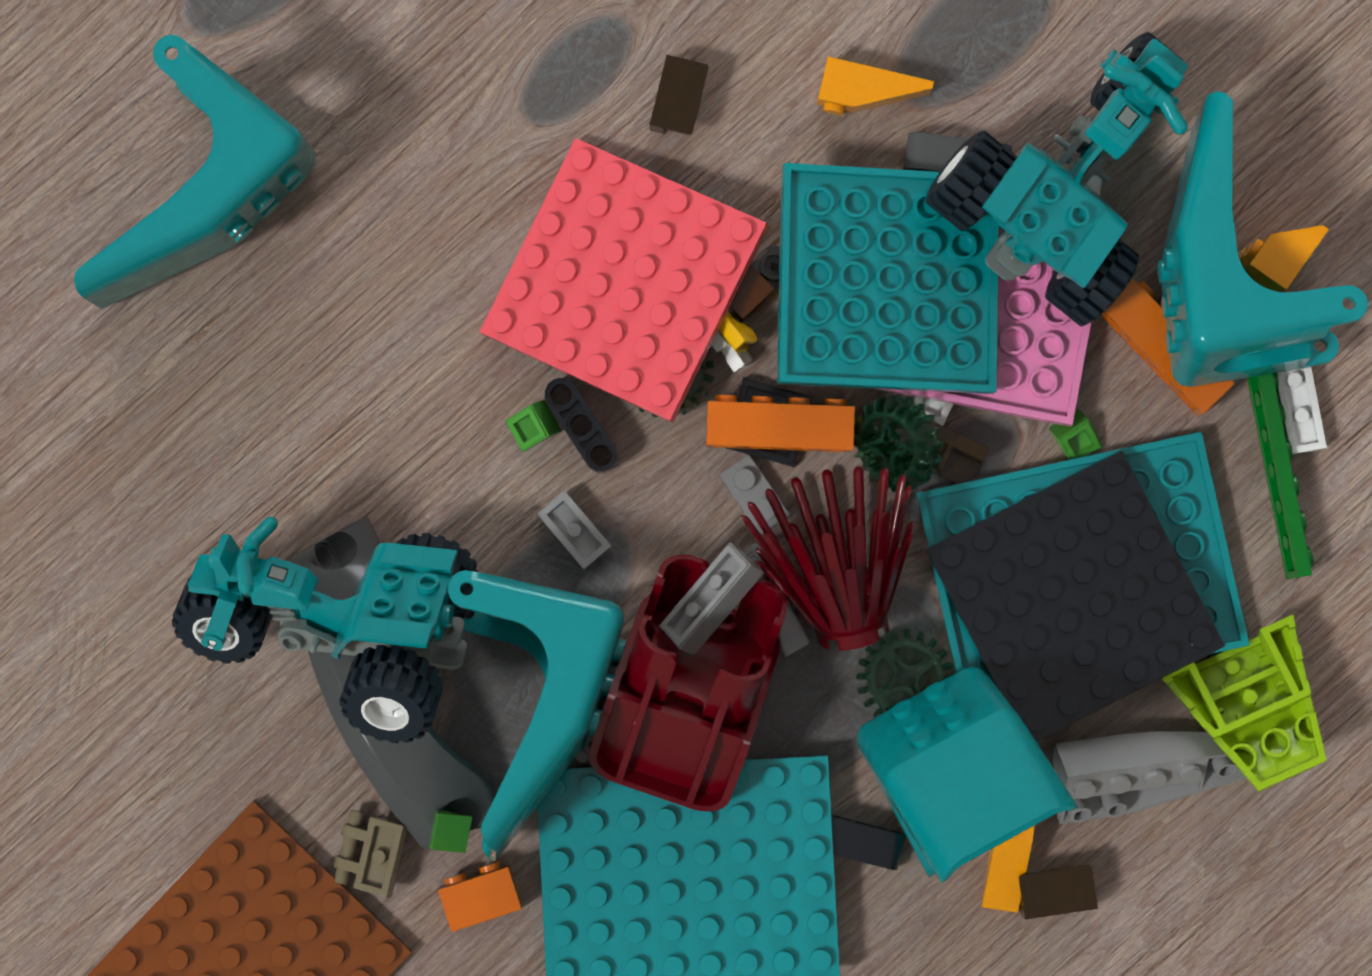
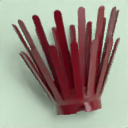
[741,466,914,650]

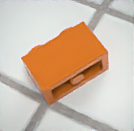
[438,861,523,932]

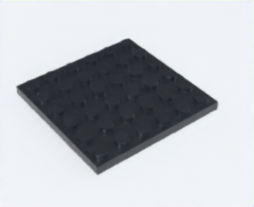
[926,451,1225,742]

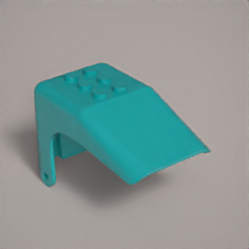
[74,35,316,309]
[1157,91,1368,387]
[448,570,627,861]
[857,667,1079,883]

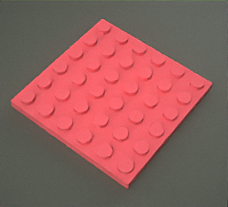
[479,138,769,423]

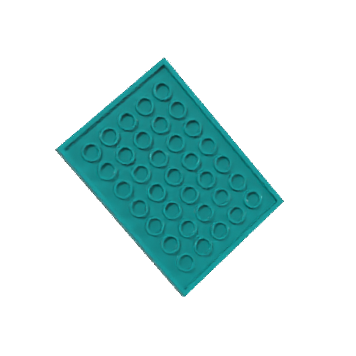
[916,431,1249,683]
[538,755,840,976]

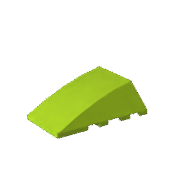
[1162,614,1327,792]

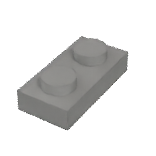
[719,455,790,534]
[537,490,612,570]

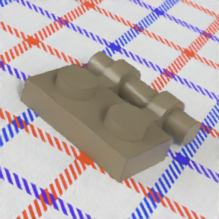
[334,810,408,898]

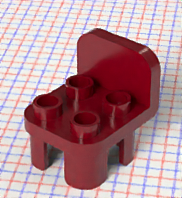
[588,554,788,812]

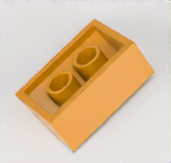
[1238,225,1329,292]

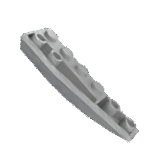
[1052,731,1246,824]

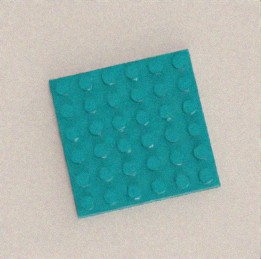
[777,163,999,394]

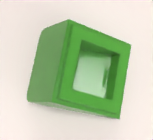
[505,400,561,452]
[1049,410,1103,460]
[429,810,472,853]

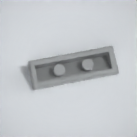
[659,542,764,654]

